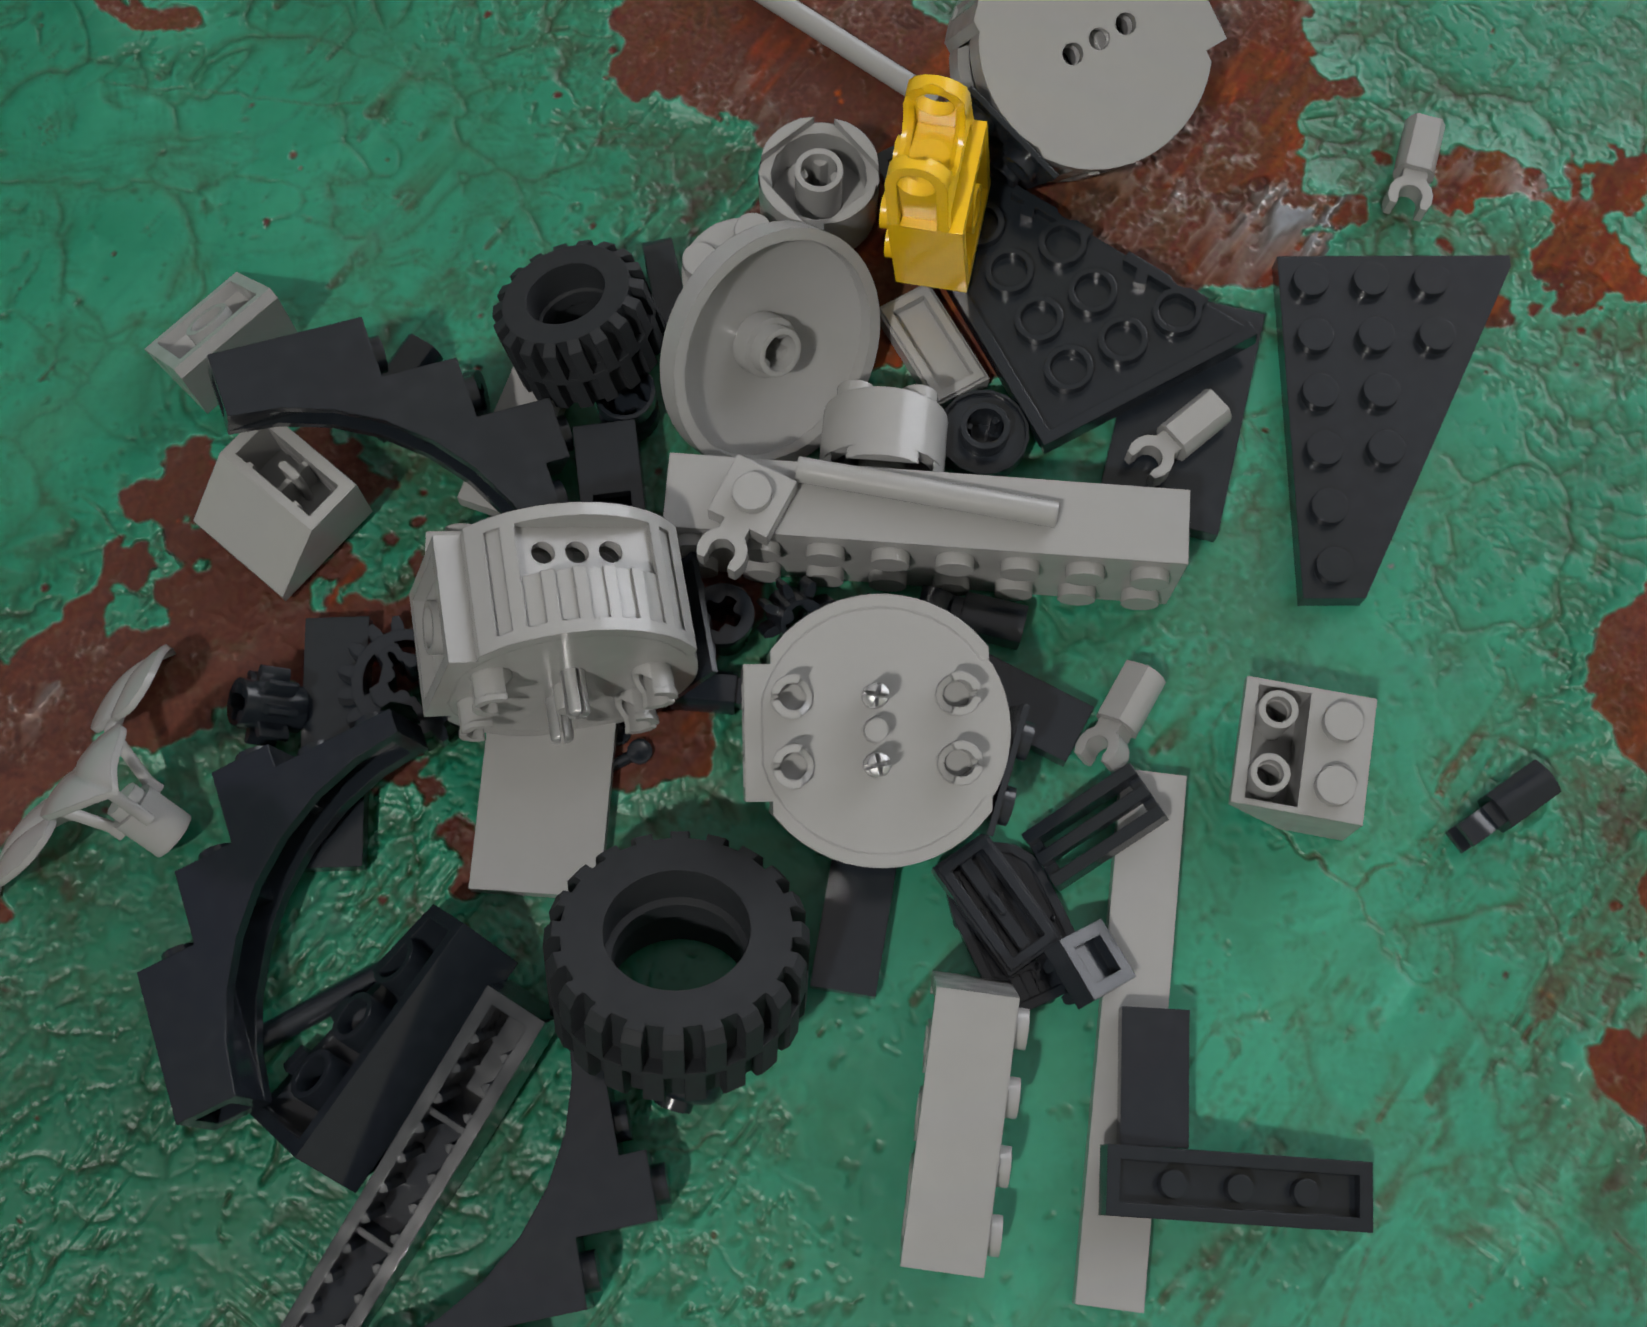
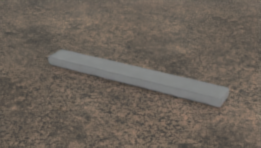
[1072,770,1187,1313]

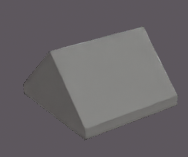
[145,272,298,414]

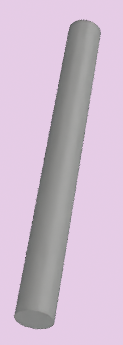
[754,0,944,102]
[795,456,1059,528]

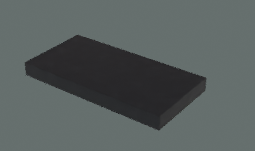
[1100,301,1265,542]

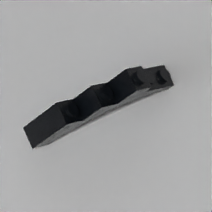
[207,317,574,514]
[137,709,428,1130]
[424,1050,672,1327]

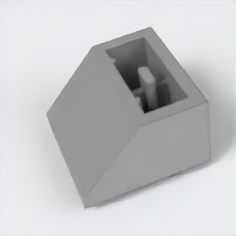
[193,427,373,601]
[1228,676,1377,841]

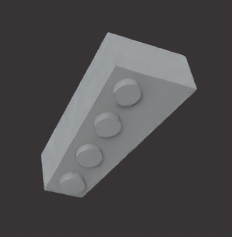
[899,970,1030,1278]

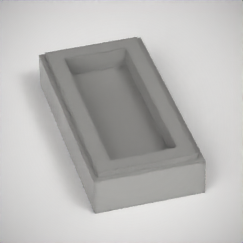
[879,286,990,410]

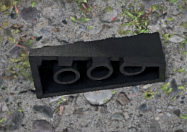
[250,904,518,1193]

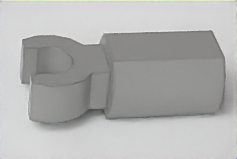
[1382,113,1445,222]
[1124,389,1232,487]
[1074,660,1166,774]

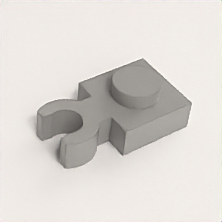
[696,454,797,580]

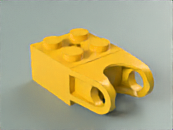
[879,74,991,293]

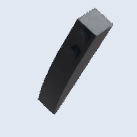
[280,979,555,1327]

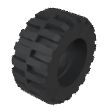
[543,831,810,1102]

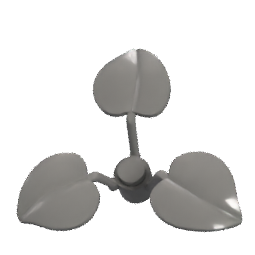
[0,644,191,895]

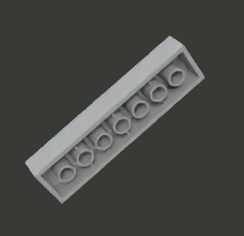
[663,452,1190,610]

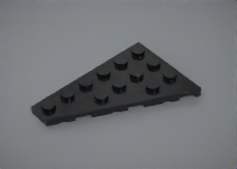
[877,145,1258,454]
[1272,255,1511,606]

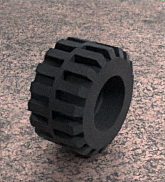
[492,240,665,409]

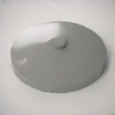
[660,220,880,462]

